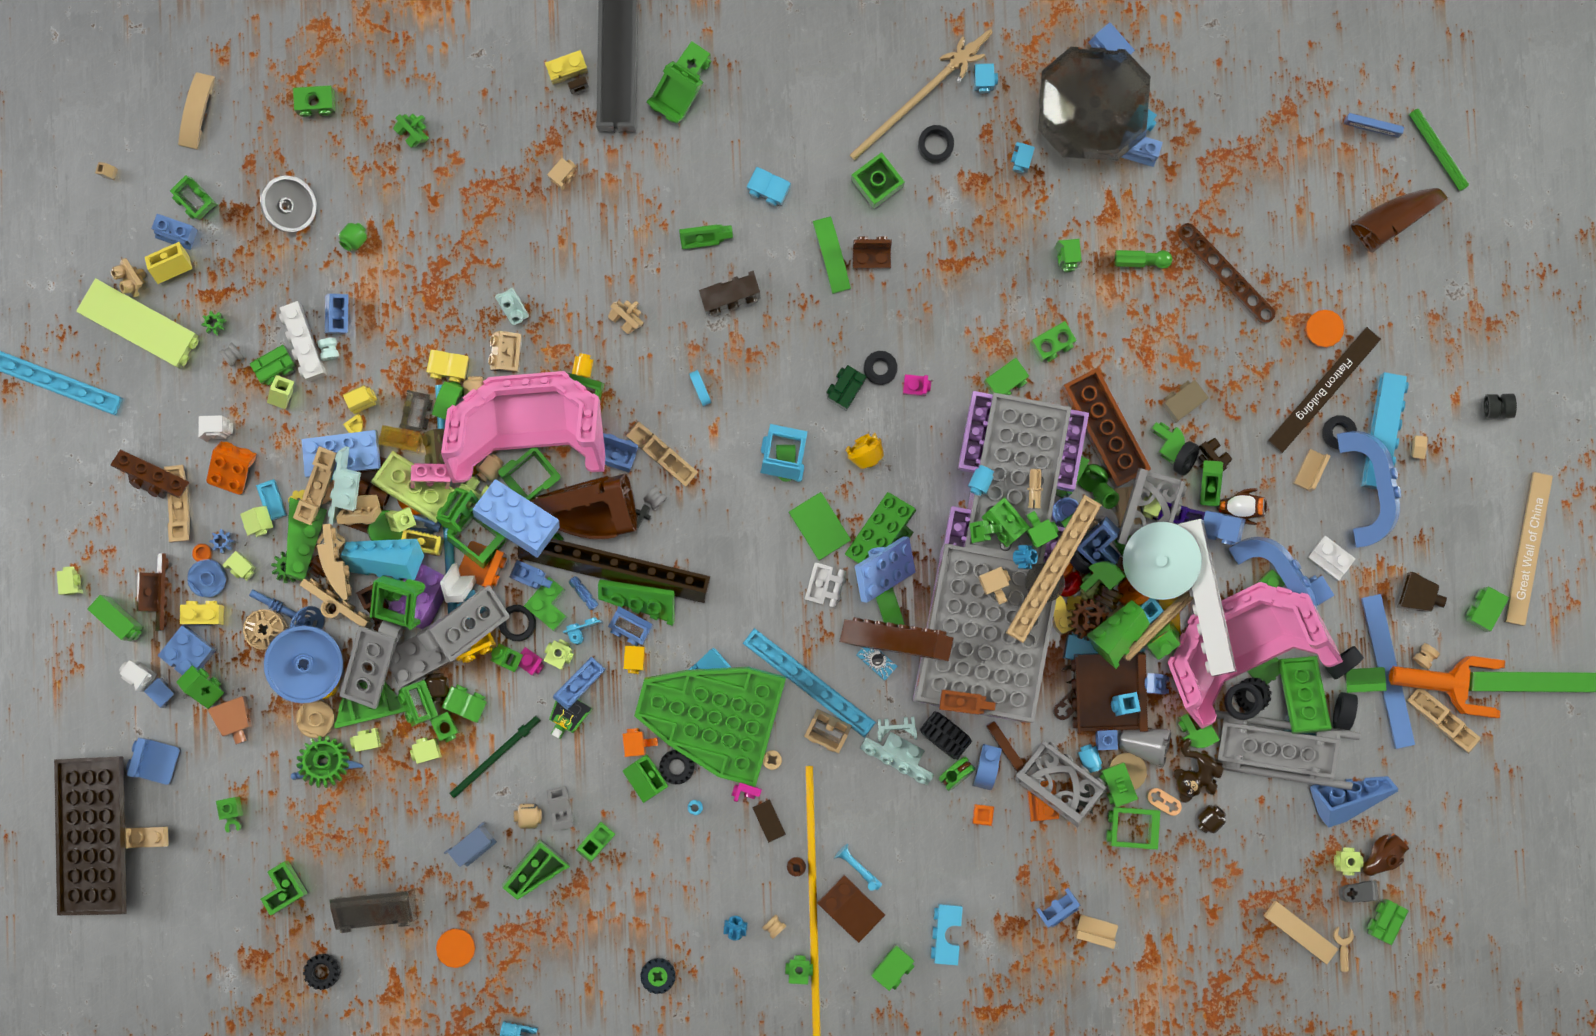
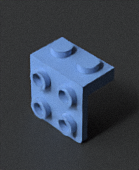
[126,738,180,785]

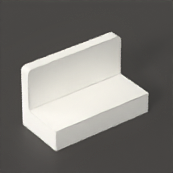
[440,563,476,603]

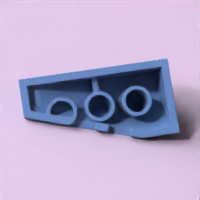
[1310,776,1398,828]

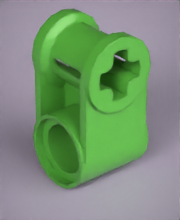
[776,445,796,482]

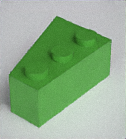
[1087,600,1150,669]
[502,839,570,900]

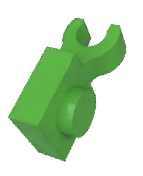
[969,520,1002,543]

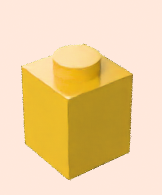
[623,646,645,674]

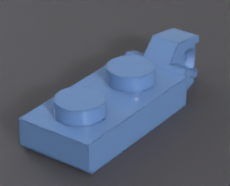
[509,560,552,589]

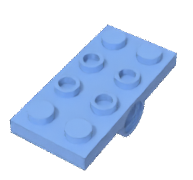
[302,430,381,478]
[855,536,916,603]

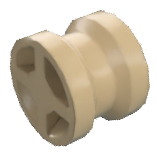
[763,750,782,770]
[762,914,786,939]

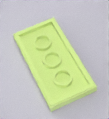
[371,451,455,523]

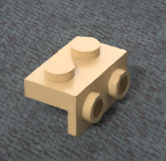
[336,495,381,525]

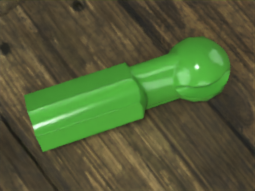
[1114,250,1172,269]

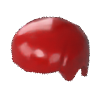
[1058,571,1083,597]

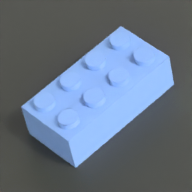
[473,479,560,558]

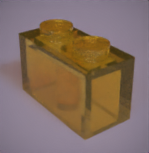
[378,425,423,454]

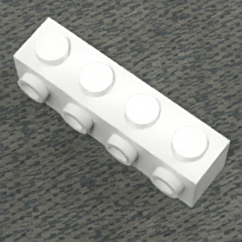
[279,301,327,382]

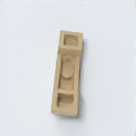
[178,72,215,150]
[293,446,337,525]
[164,465,190,543]

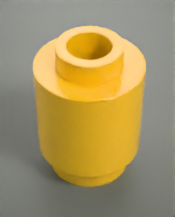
[571,353,594,378]

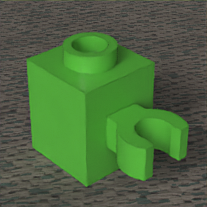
[1026,511,1059,549]
[216,797,243,832]

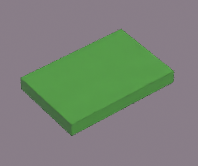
[788,492,851,561]

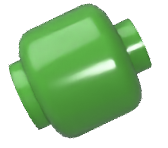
[338,223,367,251]

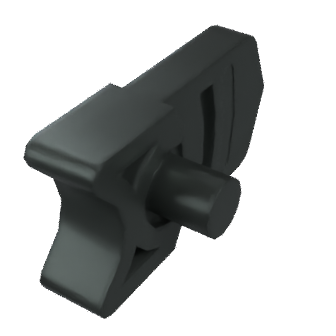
[636,504,651,530]

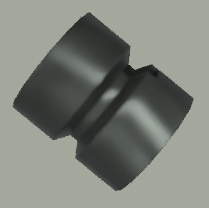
[1483,393,1517,419]

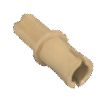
[1027,469,1043,508]

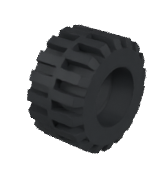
[920,711,972,760]

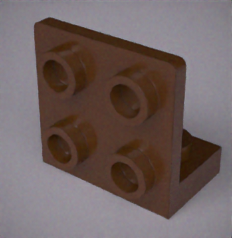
[853,236,892,269]

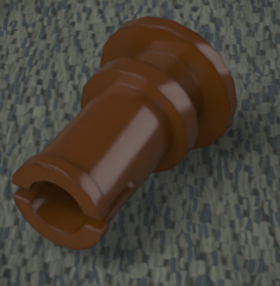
[787,857,806,877]

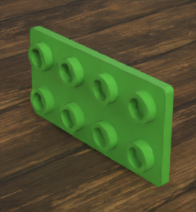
[845,492,916,563]

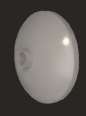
[260,176,316,233]

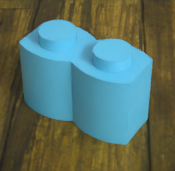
[747,167,791,206]

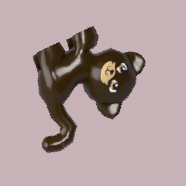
[1173,738,1224,803]

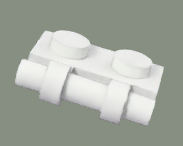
[805,562,846,608]

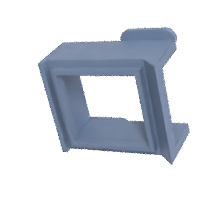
[444,822,497,867]

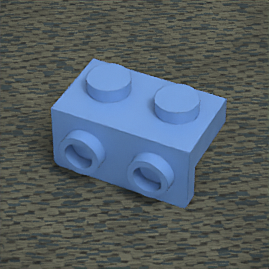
[603,433,638,473]

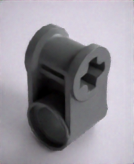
[1339,880,1379,903]

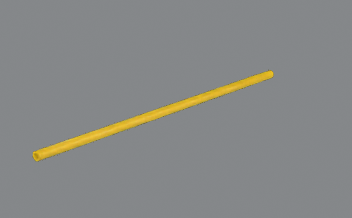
[805,766,821,1036]

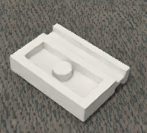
[1307,536,1356,581]

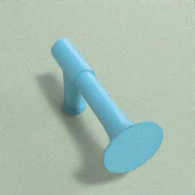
[834,843,882,891]

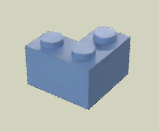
[1203,511,1246,545]
[1077,516,1120,564]

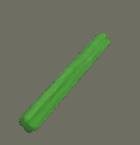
[1410,109,1469,191]

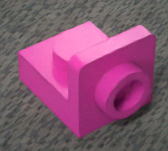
[903,374,931,396]
[518,647,545,676]
[731,782,762,802]

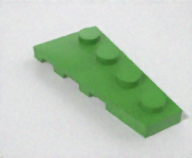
[285,498,327,581]
[598,579,675,626]

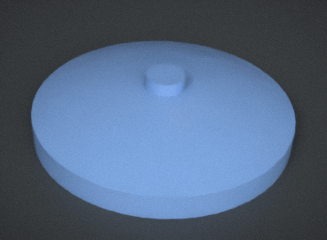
[264,625,343,703]

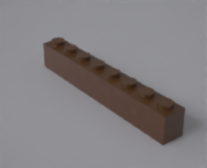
[839,617,954,661]

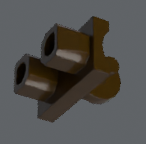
[1198,438,1232,471]

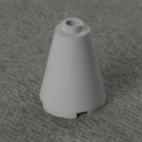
[1117,729,1171,767]

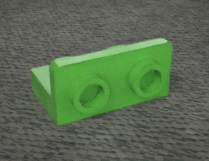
[982,497,1030,547]

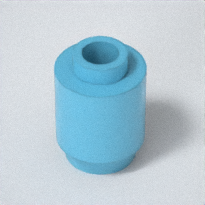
[968,465,994,496]
[1078,744,1102,773]

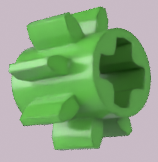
[201,311,226,335]

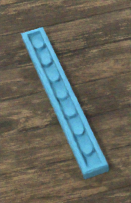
[0,351,123,416]
[743,628,876,738]

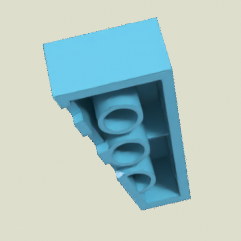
[341,539,424,580]

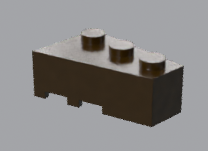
[699,270,761,316]

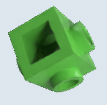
[785,955,813,985]

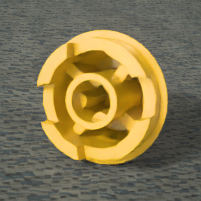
[846,433,884,469]

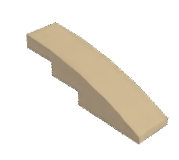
[625,421,698,487]
[1407,688,1481,754]
[1264,901,1338,964]

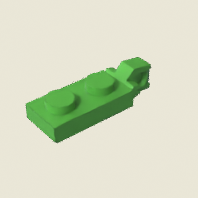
[679,224,733,249]

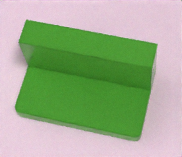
[1346,667,1387,693]

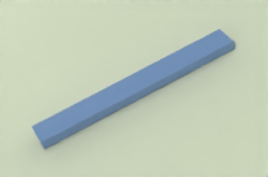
[1361,594,1415,749]

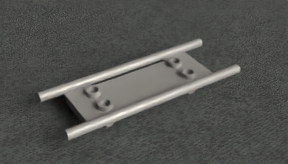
[1197,710,1360,790]

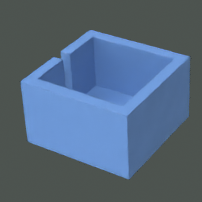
[158,625,217,675]

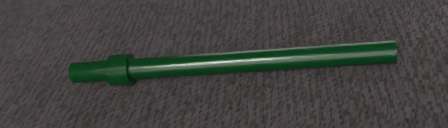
[449,715,541,798]

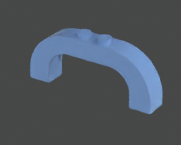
[1337,431,1401,548]
[1228,537,1317,609]

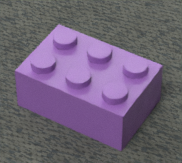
[388,563,445,629]

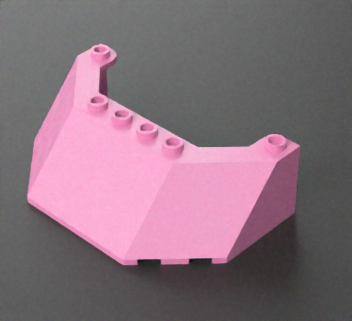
[441,371,605,483]
[1168,582,1343,729]

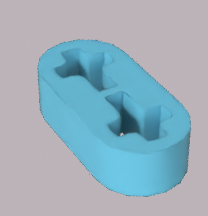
[689,370,712,406]

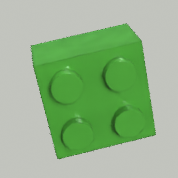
[851,152,905,209]

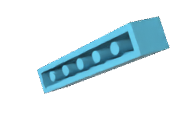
[1361,372,1409,489]

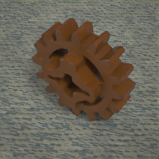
[1067,598,1109,641]

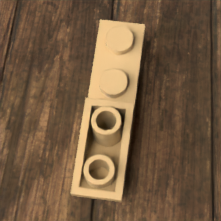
[317,524,352,601]
[125,827,168,848]

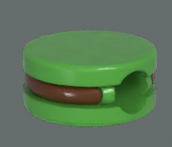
[939,757,976,791]

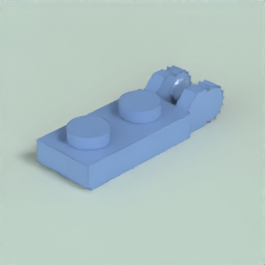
[1145,673,1169,695]

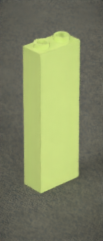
[76,278,199,369]

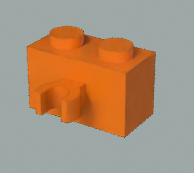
[623,728,658,757]

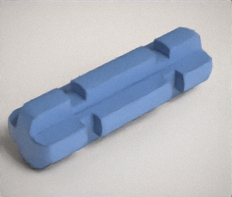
[569,576,598,610]

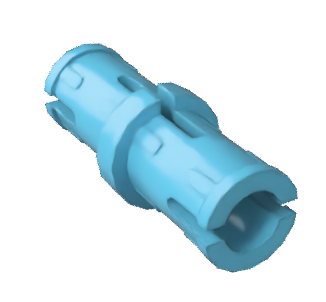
[687,800,703,815]

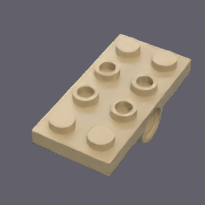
[300,578,374,629]

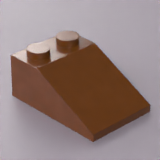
[817,874,885,943]

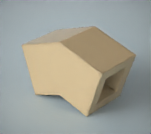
[95,162,118,181]
[1411,435,1427,459]

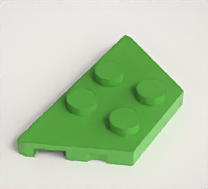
[334,681,406,729]

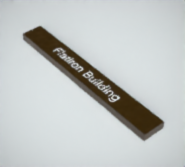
[1268,327,1381,454]

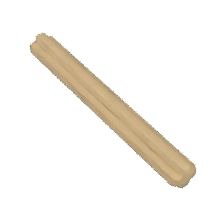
[1123,592,1193,661]

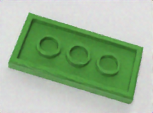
[1278,656,1332,734]

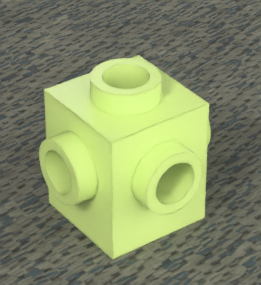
[544,639,574,670]
[1334,847,1363,875]

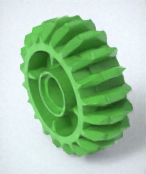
[296,736,350,788]

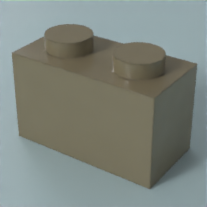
[1162,380,1209,423]

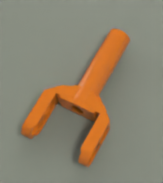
[1389,656,1506,718]

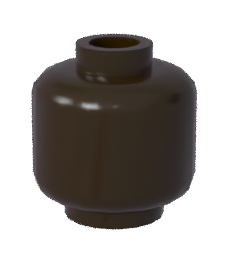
[424,673,449,702]
[1197,805,1226,834]

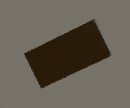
[752,799,786,843]

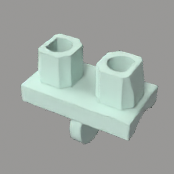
[495,287,529,325]

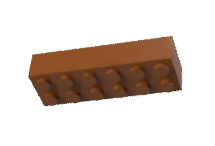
[1061,367,1151,489]

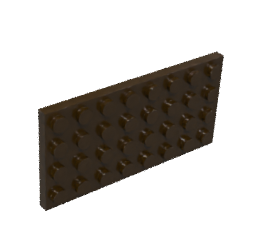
[54,756,127,916]

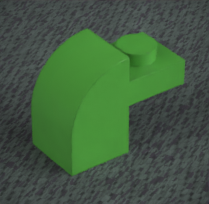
[432,381,464,420]
[1149,422,1185,465]
[1080,561,1126,592]
[1178,713,1220,748]
[576,822,615,863]

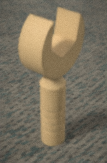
[1333,927,1354,972]

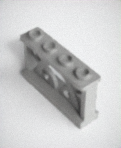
[1116,468,1187,545]
[1016,741,1106,828]

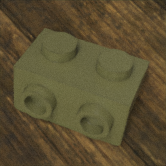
[423,429,445,464]

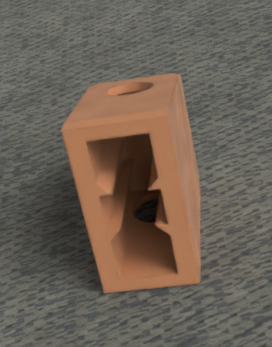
[208,696,252,745]

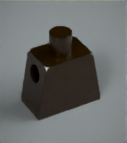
[1397,572,1447,612]

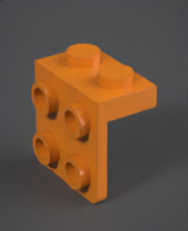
[206,441,257,495]
[459,541,507,589]

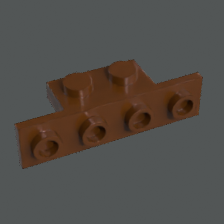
[111,449,189,499]
[137,553,169,631]

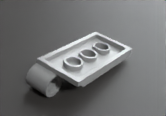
[416,585,510,662]
[339,620,403,709]

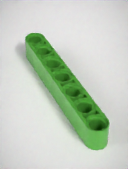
[1469,672,1596,692]

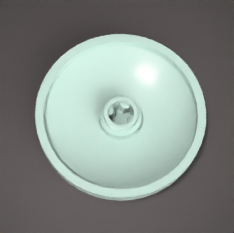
[1123,522,1202,600]

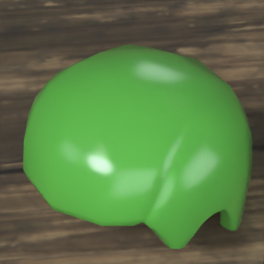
[1078,464,1109,492]

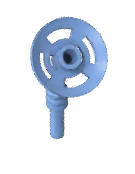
[249,589,324,629]

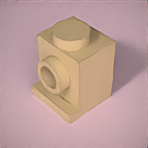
[547,158,577,190]

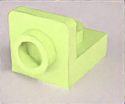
[385,507,416,532]

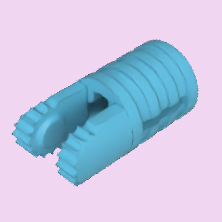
[500,1021,537,1036]

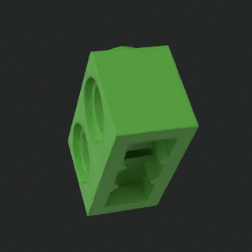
[1030,321,1077,362]

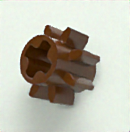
[309,555,326,578]

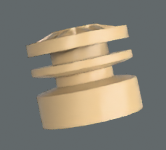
[243,609,289,650]

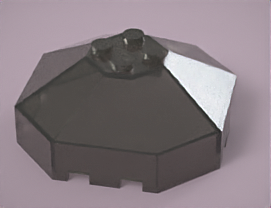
[1038,47,1151,160]

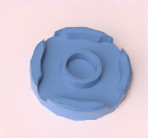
[187,559,227,597]

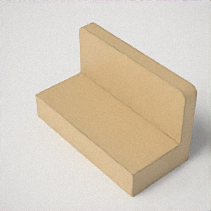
[1293,449,1331,492]
[1074,915,1118,949]

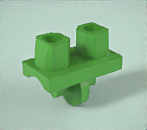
[393,114,429,148]

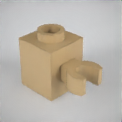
[978,567,1011,605]

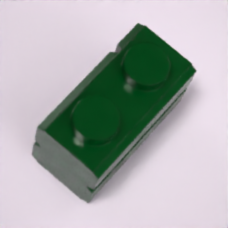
[826,365,867,411]

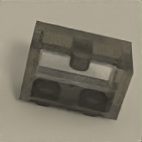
[399,390,433,434]

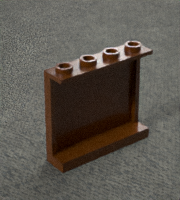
[1071,652,1148,734]

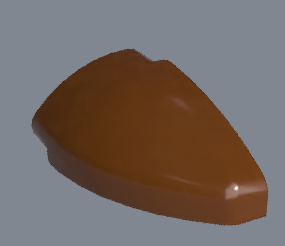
[1351,188,1448,253]
[530,474,637,539]

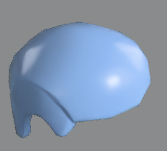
[1052,497,1079,522]

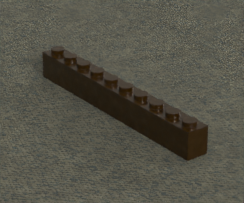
[518,538,710,603]

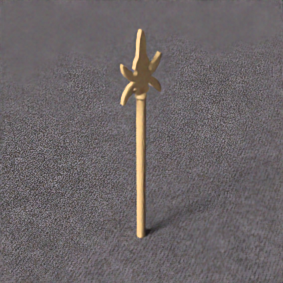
[850,29,993,161]

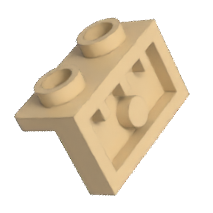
[488,331,521,372]

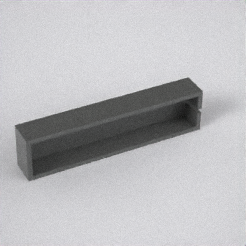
[596,0,638,132]

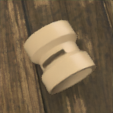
[1413,643,1440,670]

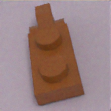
[939,690,996,715]

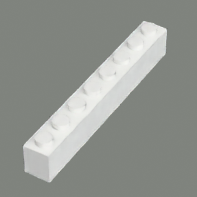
[1178,519,1237,676]

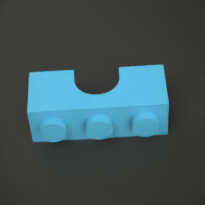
[930,903,963,965]

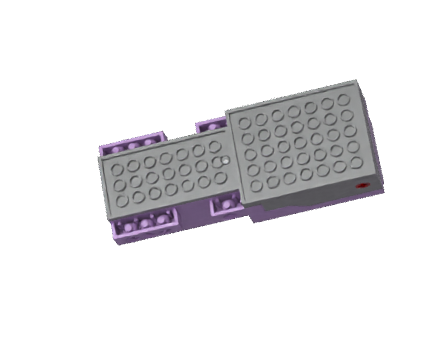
[913,391,1089,723]

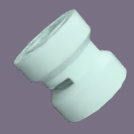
[317,338,339,361]

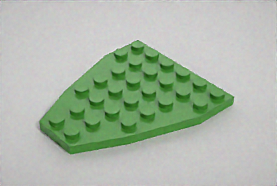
[634,667,786,787]

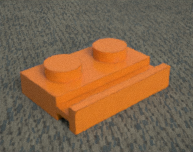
[1027,780,1059,822]

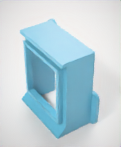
[760,424,808,482]

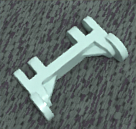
[878,717,917,742]

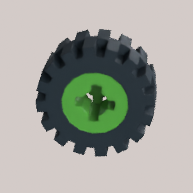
[640,958,676,994]

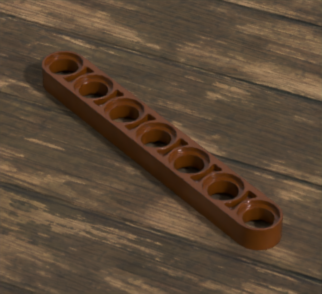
[1178,223,1275,324]

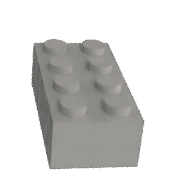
[389,636,472,688]

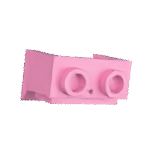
[410,463,450,489]

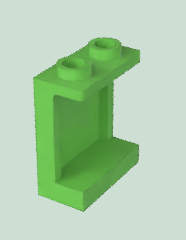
[646,61,704,123]

